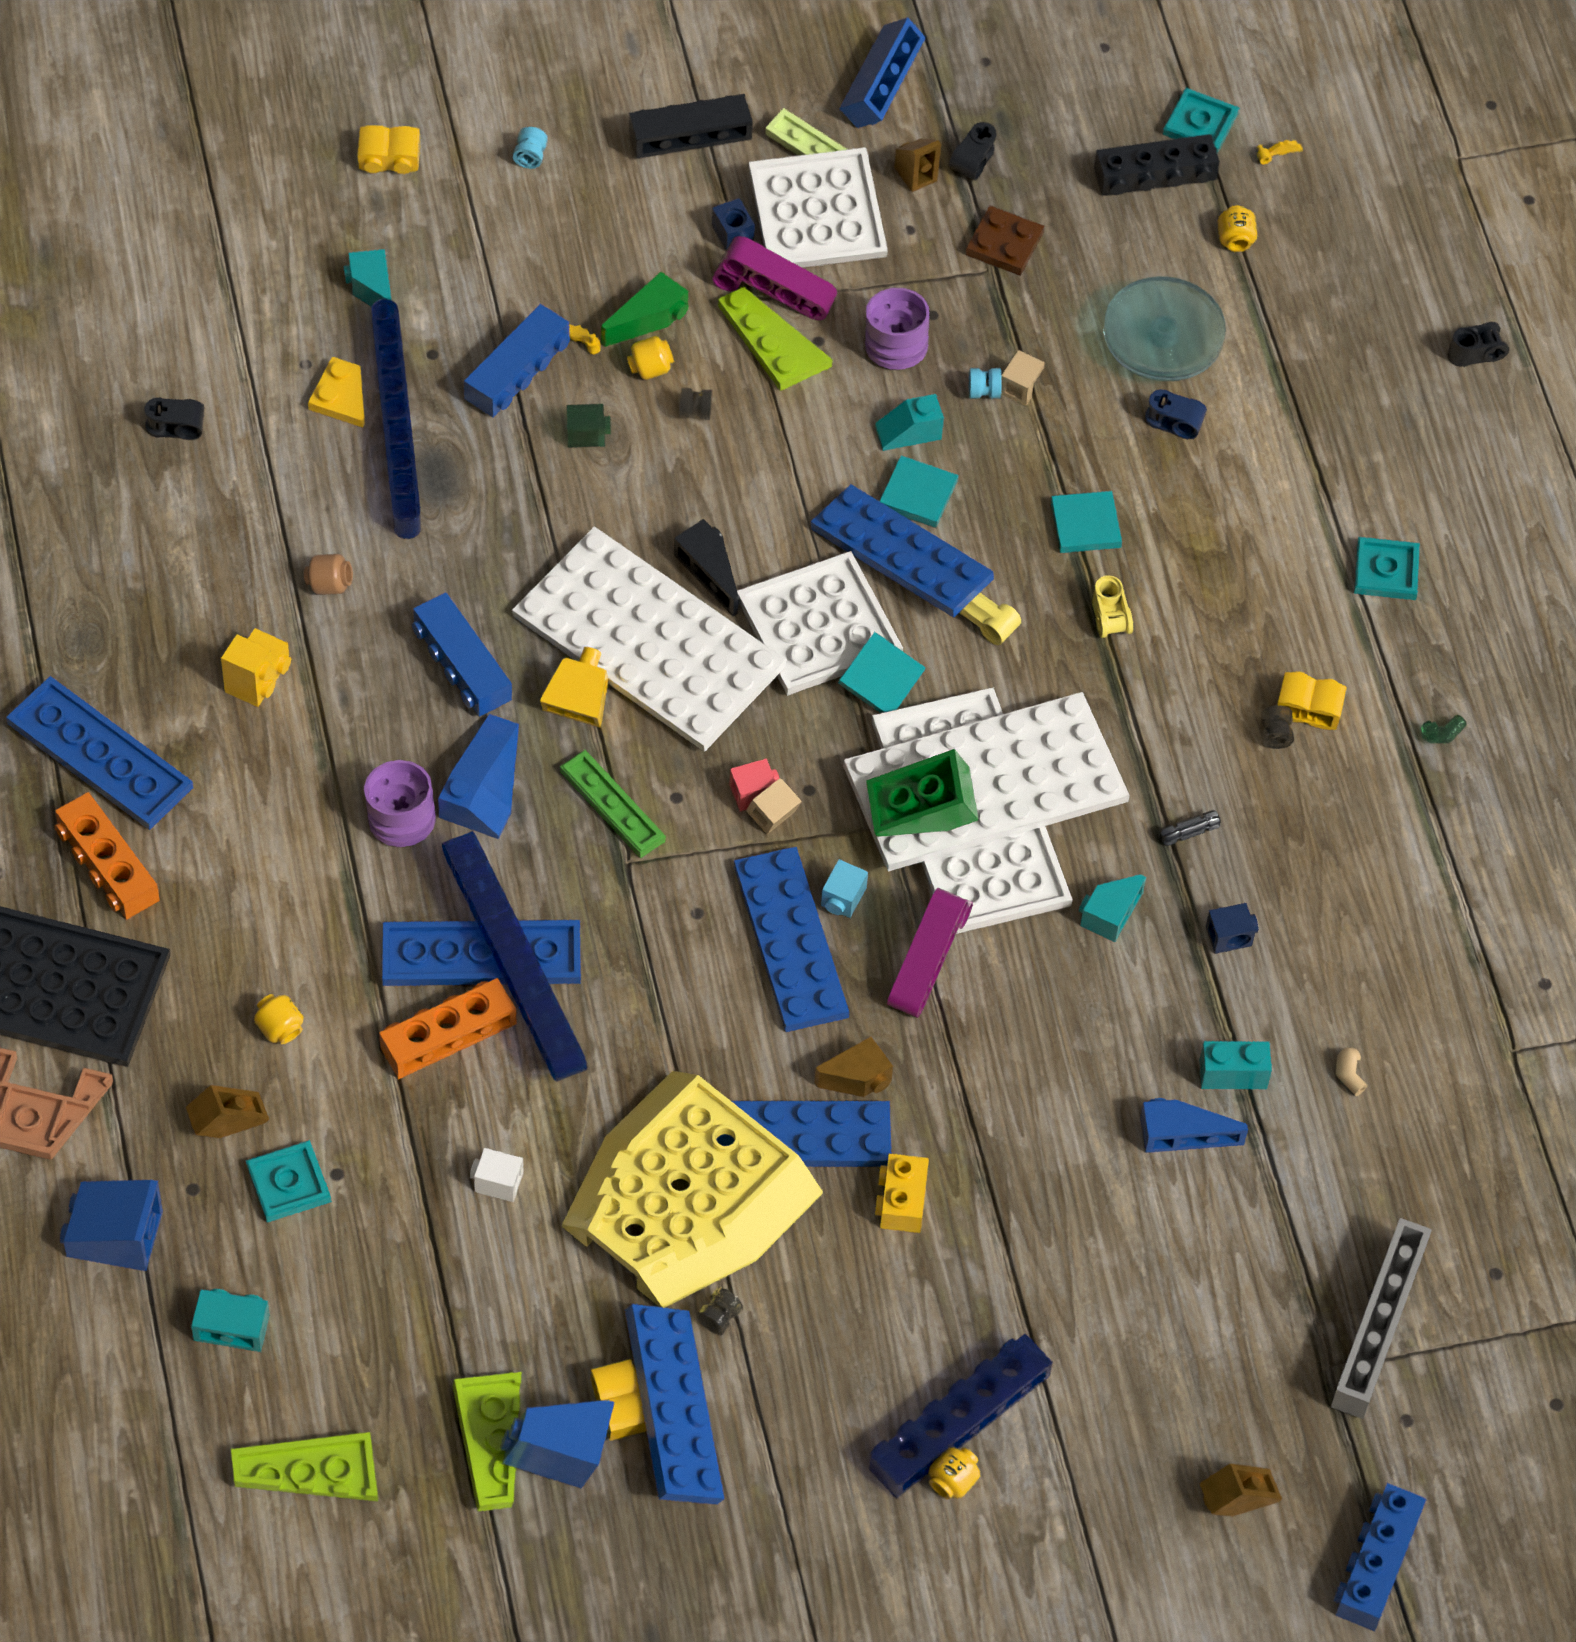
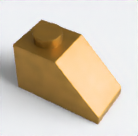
[894,138,941,192]
[814,1037,893,1097]
[186,1085,270,1138]
[1199,1463,1283,1517]

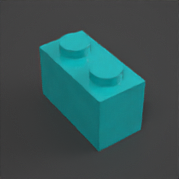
[1199,1041,1272,1089]
[191,1289,270,1352]

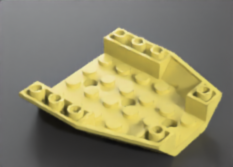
[562,1071,823,1308]

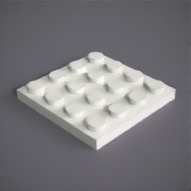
[748,148,888,268]
[737,551,903,696]

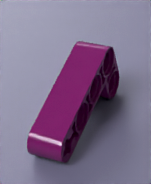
[712,236,837,321]
[887,887,973,1018]

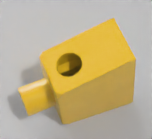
[540,647,608,728]

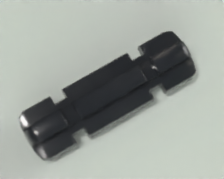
[1159,810,1221,846]

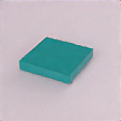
[1162,87,1240,154]
[880,455,959,528]
[1051,491,1122,553]
[1354,537,1420,600]
[838,631,926,713]
[246,1140,331,1223]

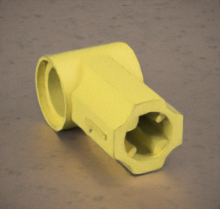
[959,593,1021,645]

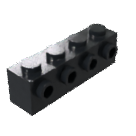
[629,94,753,159]
[1094,134,1220,196]

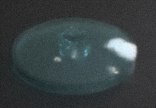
[1104,276,1226,381]

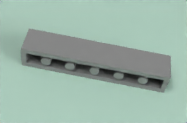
[1331,1218,1432,1419]

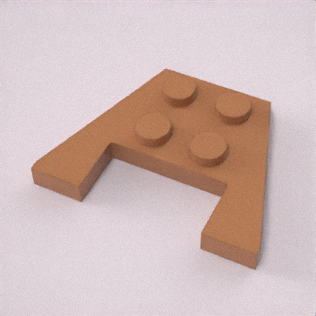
[0,1048,113,1160]

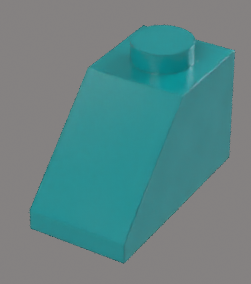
[344,249,392,316]
[875,394,944,451]
[1079,874,1146,942]

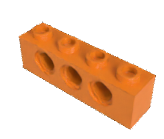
[54,792,160,920]
[379,978,517,1079]

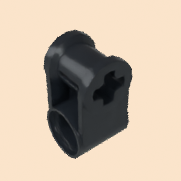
[949,122,997,181]
[1447,322,1509,367]
[144,397,205,440]

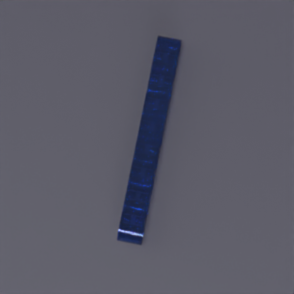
[371,299,421,539]
[441,831,588,1082]

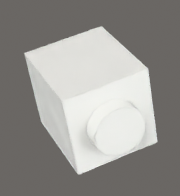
[470,1148,523,1202]

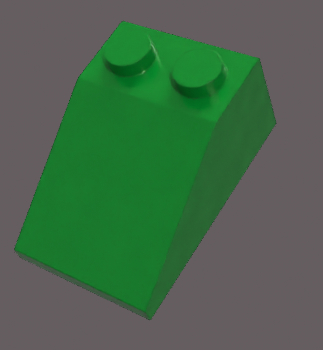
[866,749,979,837]

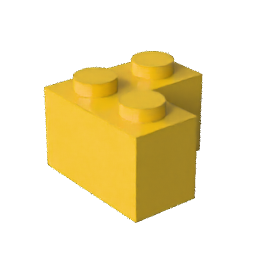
[221,628,291,707]

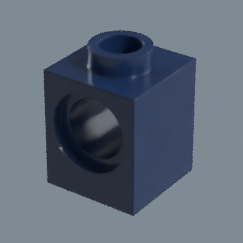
[712,198,755,250]
[1205,903,1259,954]

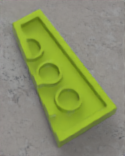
[718,287,833,391]
[452,1372,522,1511]
[231,1432,378,1502]

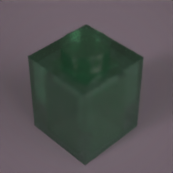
[567,404,611,448]

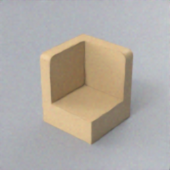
[1001,350,1045,406]
[746,779,802,834]

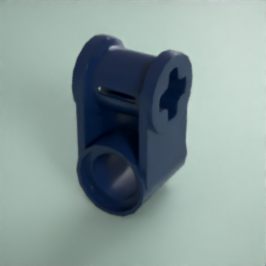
[1145,389,1207,439]

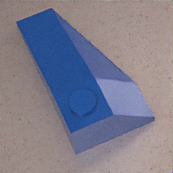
[438,714,519,839]

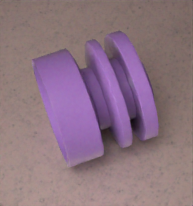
[865,288,929,369]
[364,760,436,847]

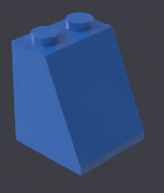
[60,1180,163,1271]
[500,1400,615,1488]

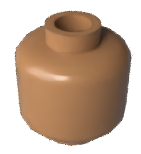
[304,554,353,595]

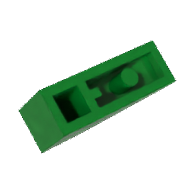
[601,272,689,347]

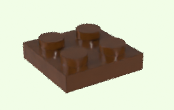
[966,205,1045,276]

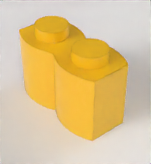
[358,125,421,174]
[1275,671,1347,730]
[590,1359,647,1441]

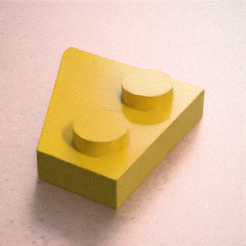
[308,357,365,428]

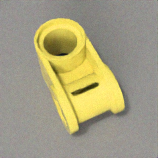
[1092,575,1133,638]

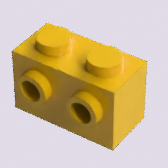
[875,1153,929,1233]

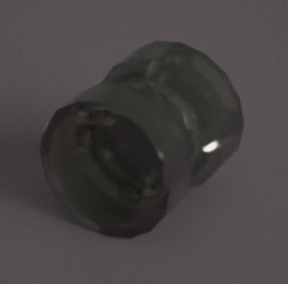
[679,387,713,420]
[1261,705,1294,749]
[696,1287,743,1335]

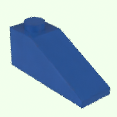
[1140,1098,1248,1153]

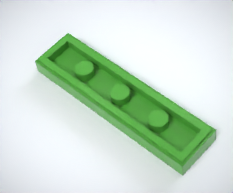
[560,750,666,859]

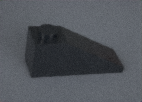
[674,519,739,616]

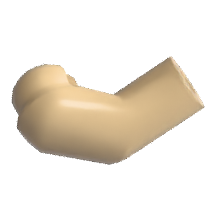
[1336,1048,1368,1096]

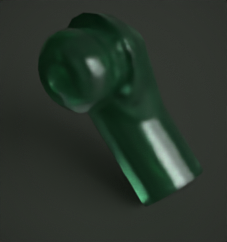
[1421,715,1467,744]

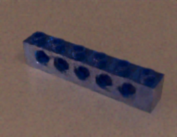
[869,1333,1053,1499]

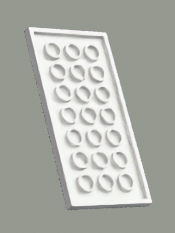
[512,526,786,752]
[872,688,1073,934]
[843,692,1130,871]

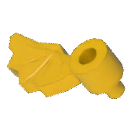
[1256,140,1303,165]
[569,324,601,354]

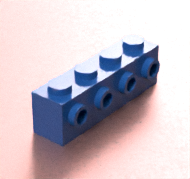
[839,17,926,128]
[464,304,570,417]
[412,592,512,717]
[1334,1483,1426,1632]

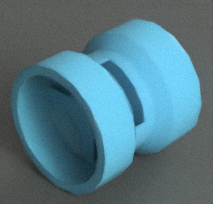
[513,127,548,169]
[969,368,1002,399]

